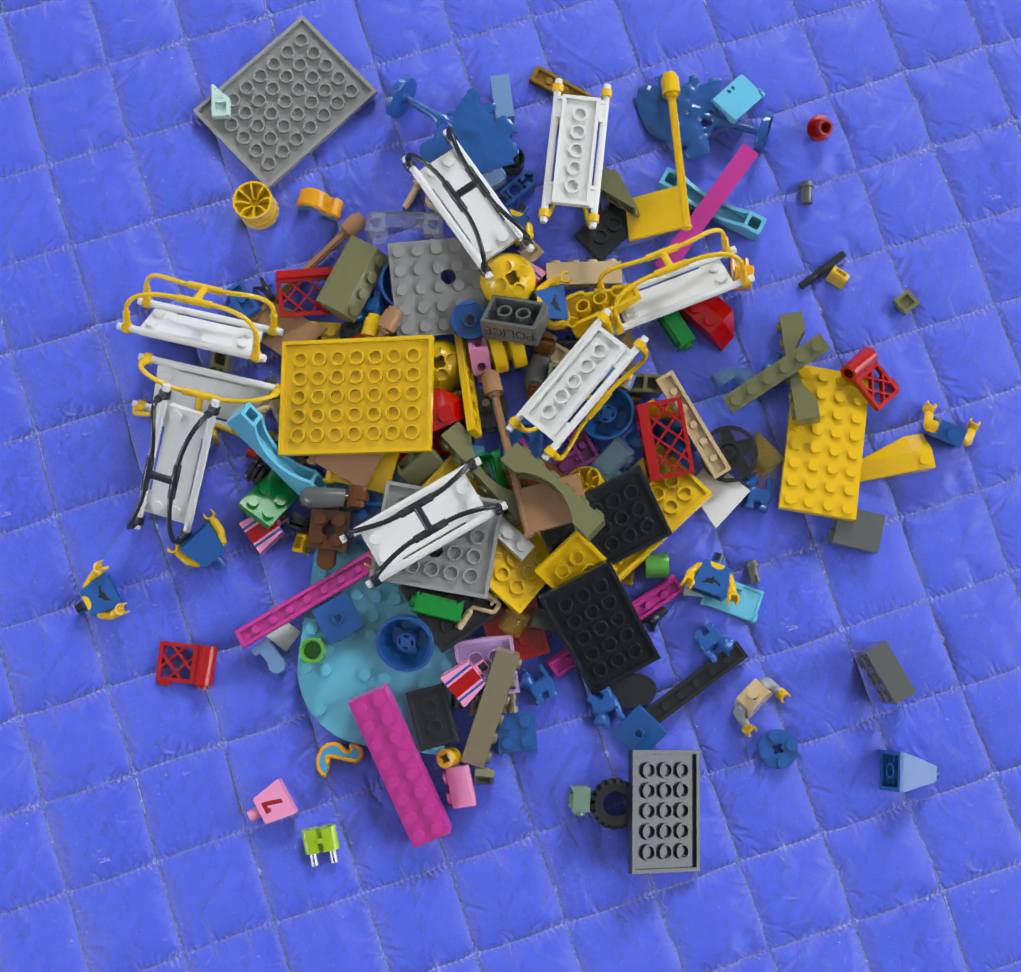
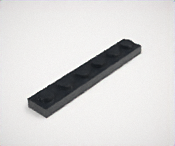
[645,641,748,723]

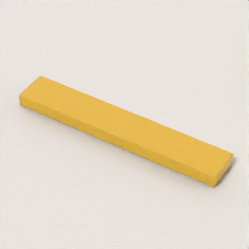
[454,334,482,439]

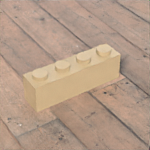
[545,259,622,290]

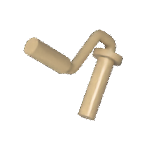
[402,179,440,214]
[455,592,501,631]

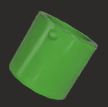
[643,553,669,579]
[299,638,327,664]

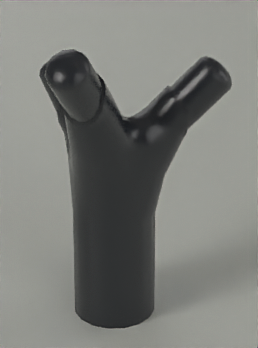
[253,277,276,302]
[557,335,580,350]
[641,606,668,632]

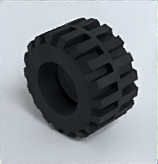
[590,778,628,830]

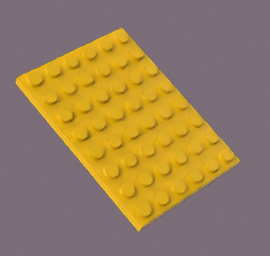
[278,335,434,456]

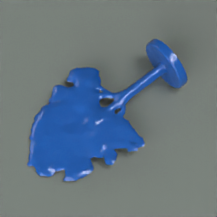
[385,74,519,174]
[633,75,774,160]

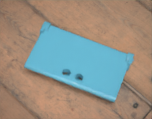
[711,74,765,124]
[700,581,764,624]

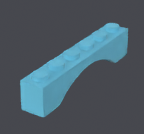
[657,167,767,242]
[226,402,329,496]

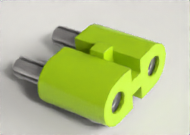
[301,823,340,867]

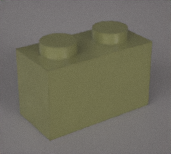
[396,447,443,486]

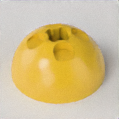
[480,252,536,302]
[433,340,460,393]

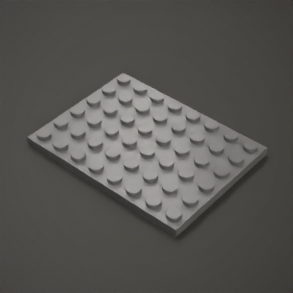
[193,15,378,190]

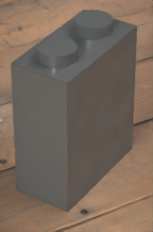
[827,509,886,555]

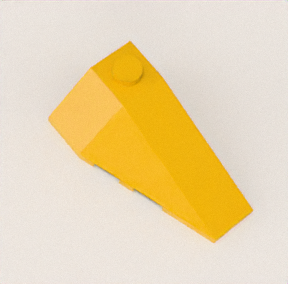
[566,283,642,338]
[860,434,936,482]

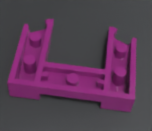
[518,416,600,487]

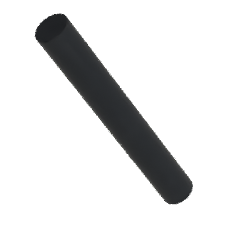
[798,251,846,289]

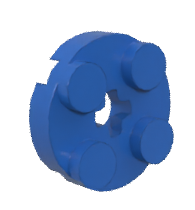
[450,300,486,339]
[757,729,798,769]

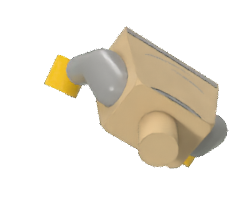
[733,677,791,737]

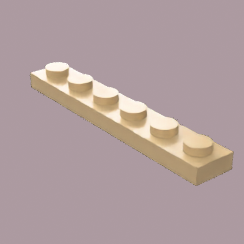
[655,370,731,479]

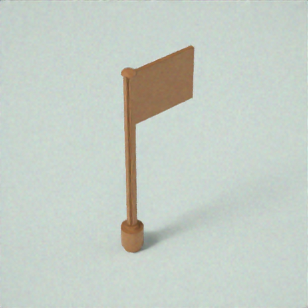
[306,305,403,487]
[481,370,586,539]

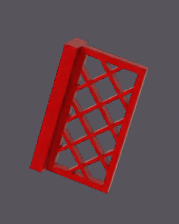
[274,267,333,318]
[634,397,695,482]

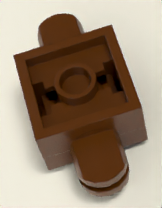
[307,507,352,570]

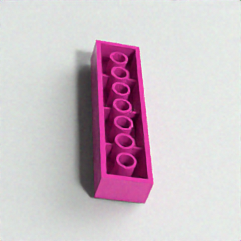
[348,682,452,848]

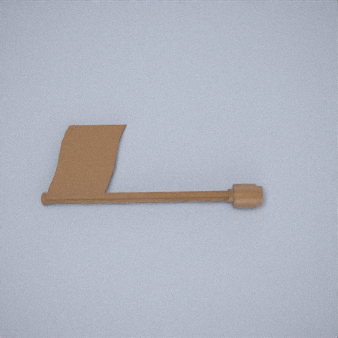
[239,212,367,356]

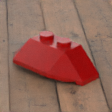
[678,296,734,351]
[433,388,465,434]

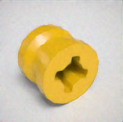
[436,747,461,769]

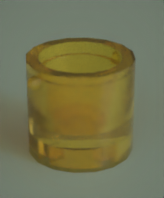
[497,606,531,638]

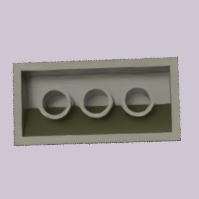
[316,235,388,323]

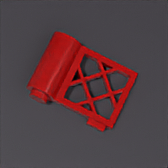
[840,347,900,412]
[155,641,218,690]

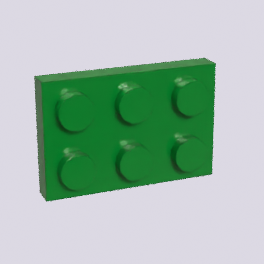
[238,469,300,530]

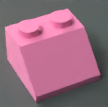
[443,764,477,809]

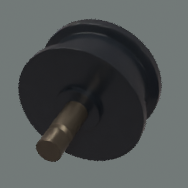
[476,388,509,433]

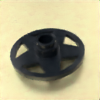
[701,425,758,483]

